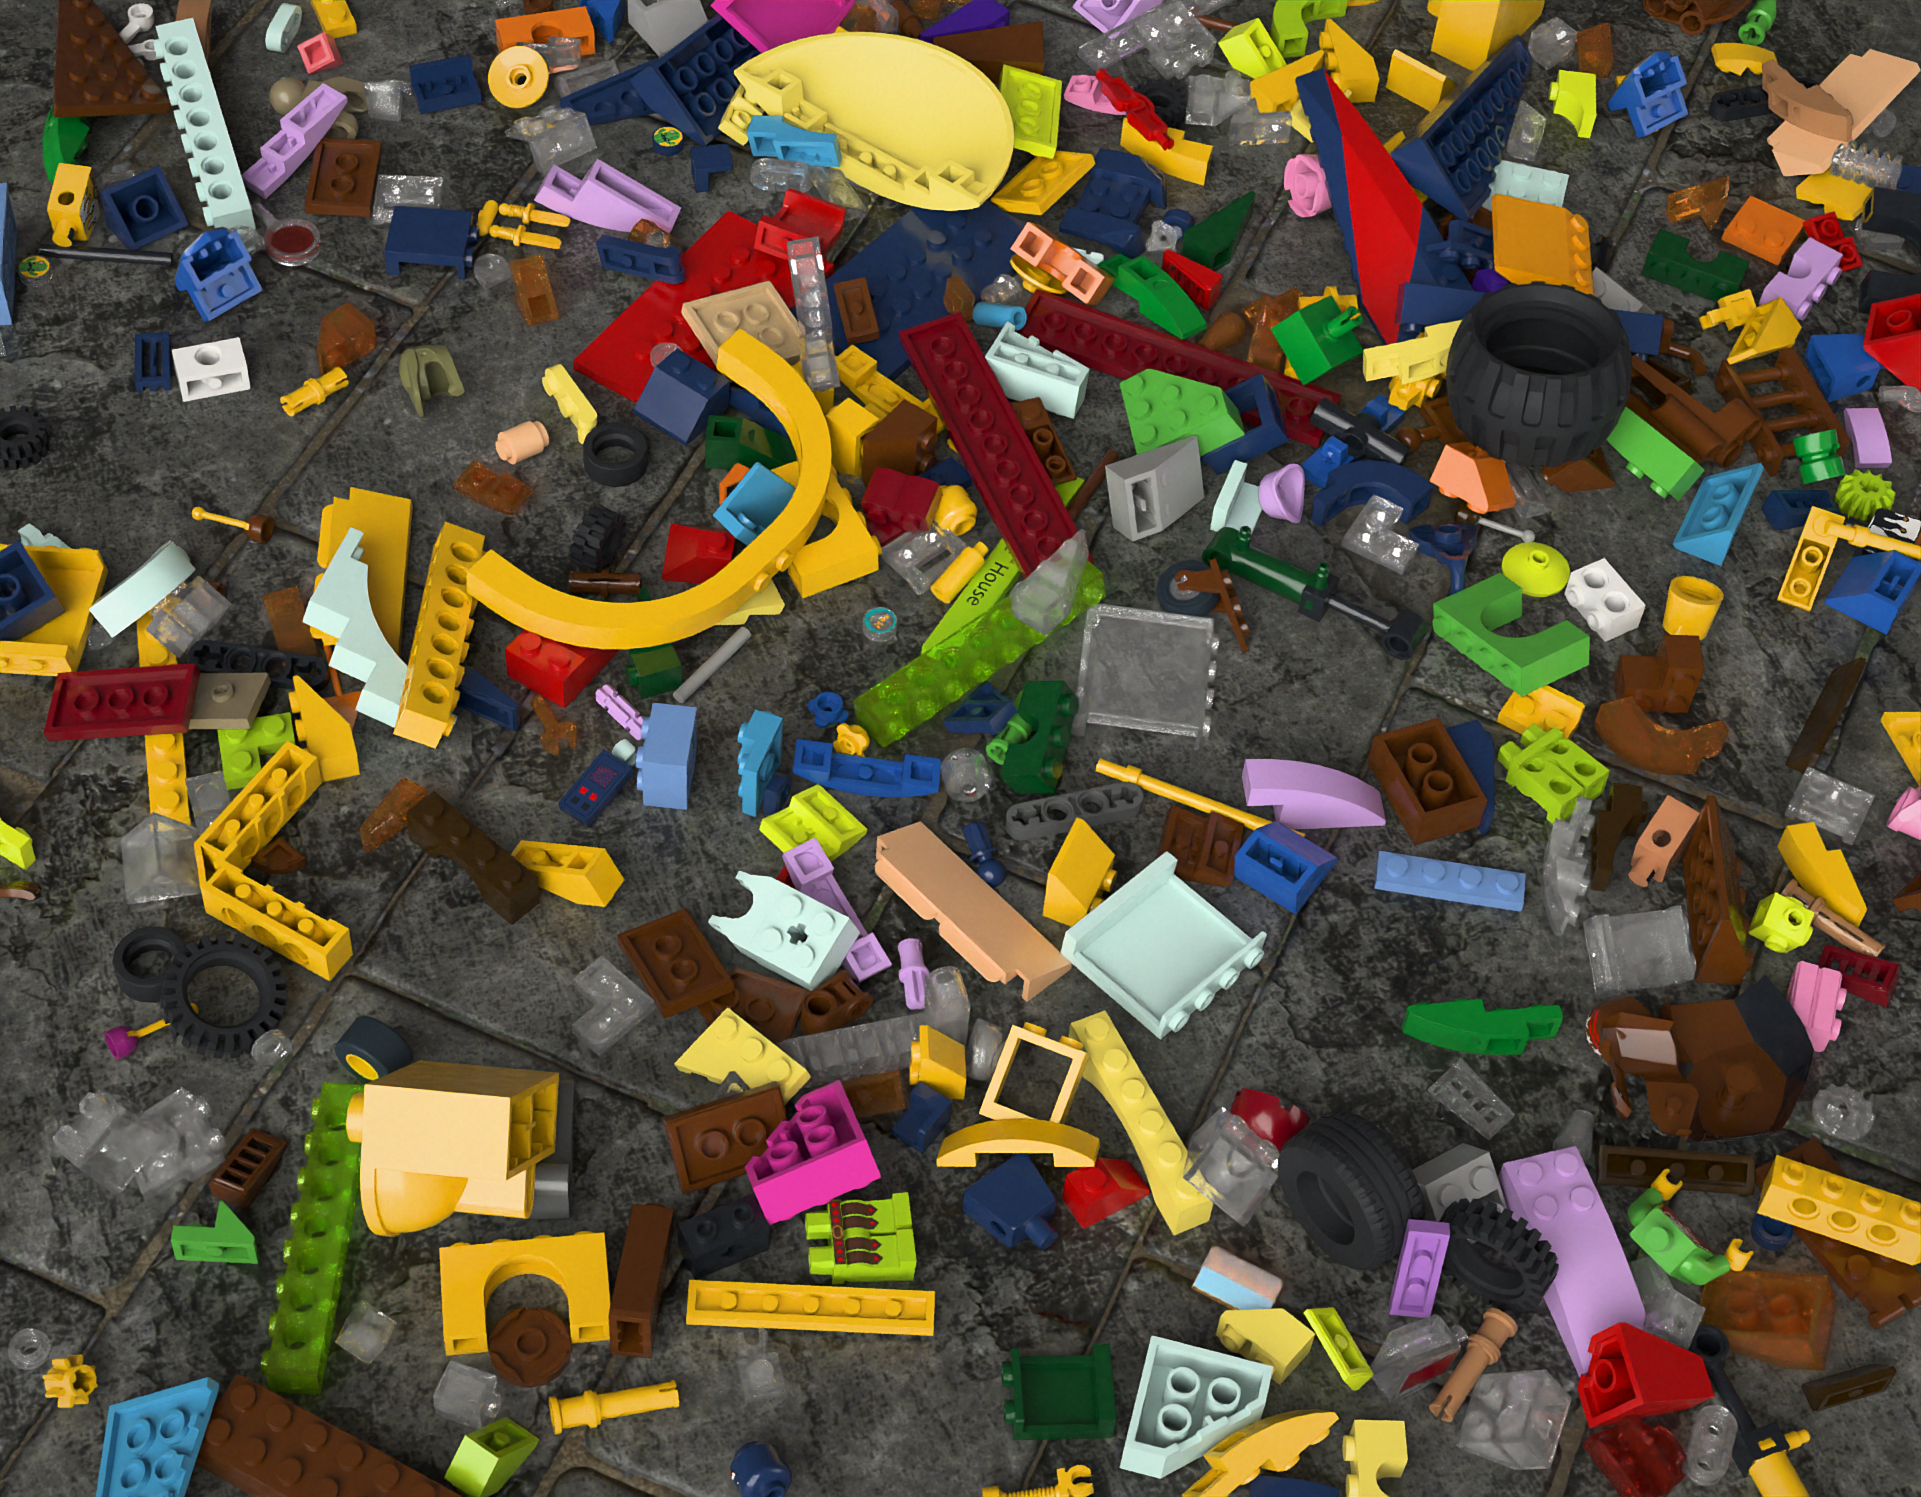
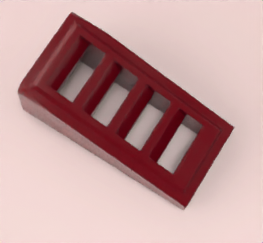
[1817,944,1900,1008]

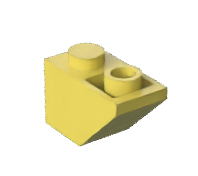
[1216,1308,1315,1385]

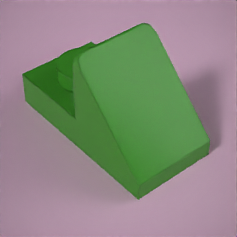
[171,1200,259,1264]

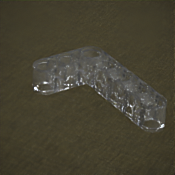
[776,966,971,1089]

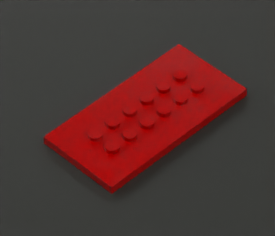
[573,210,834,403]

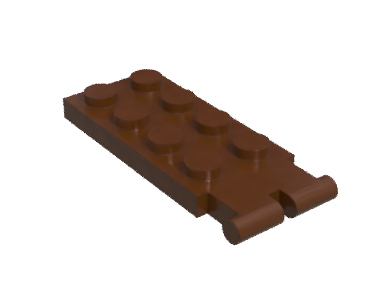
[1754,1137,1921,1329]

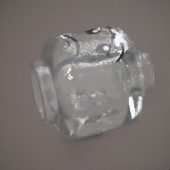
[941,748,992,802]

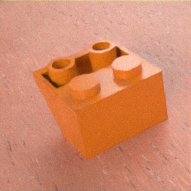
[1430,441,1516,514]

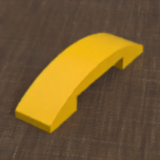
[831,344,945,434]
[937,1118,1100,1167]

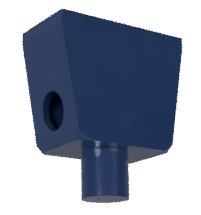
[962,1153,1058,1250]

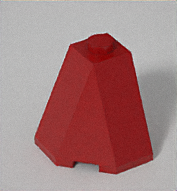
[1577,1322,1715,1429]

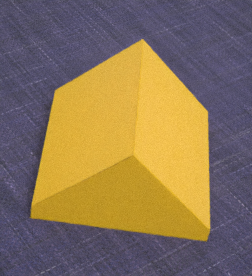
[1386,49,1458,112]

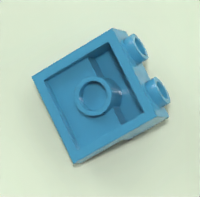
[737,709,783,817]

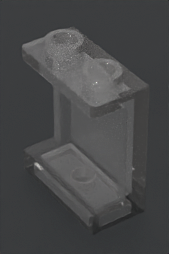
[1583,905,1696,996]

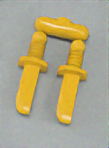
[476,200,571,249]

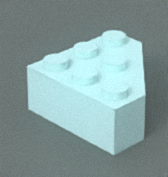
[1120,1335,1273,1479]

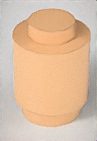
[496,421,549,464]

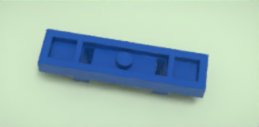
[1301,394,1406,489]

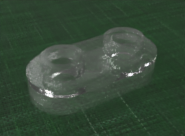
[750,158,814,193]
[1683,1405,1738,1486]

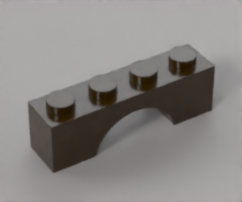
[406,791,540,925]

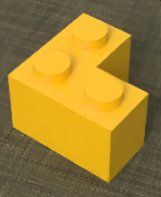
[825,397,887,482]

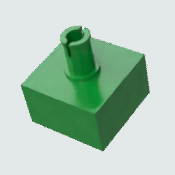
[1270,295,1363,386]

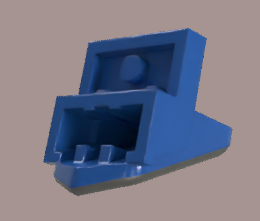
[1607,51,1689,138]
[174,227,263,322]

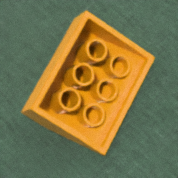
[1492,194,1594,295]

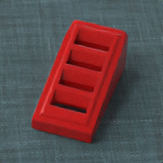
[1162,248,1223,311]

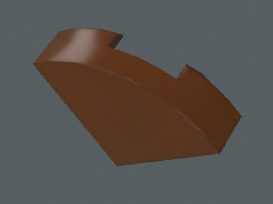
[251,836,306,875]

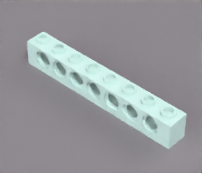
[153,18,256,233]

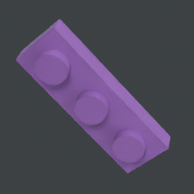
[1389,1219,1450,1318]

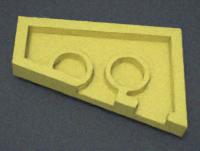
[674,1007,811,1106]

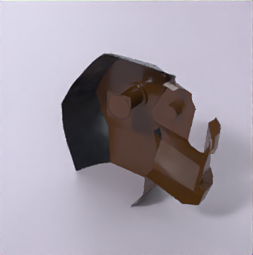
[1599,974,1814,1143]

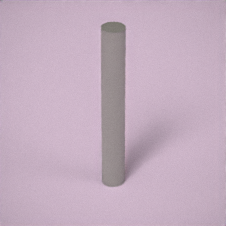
[673,627,751,703]

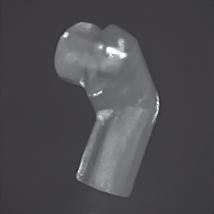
[1878,386,1921,413]

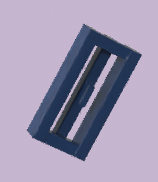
[135,332,171,392]

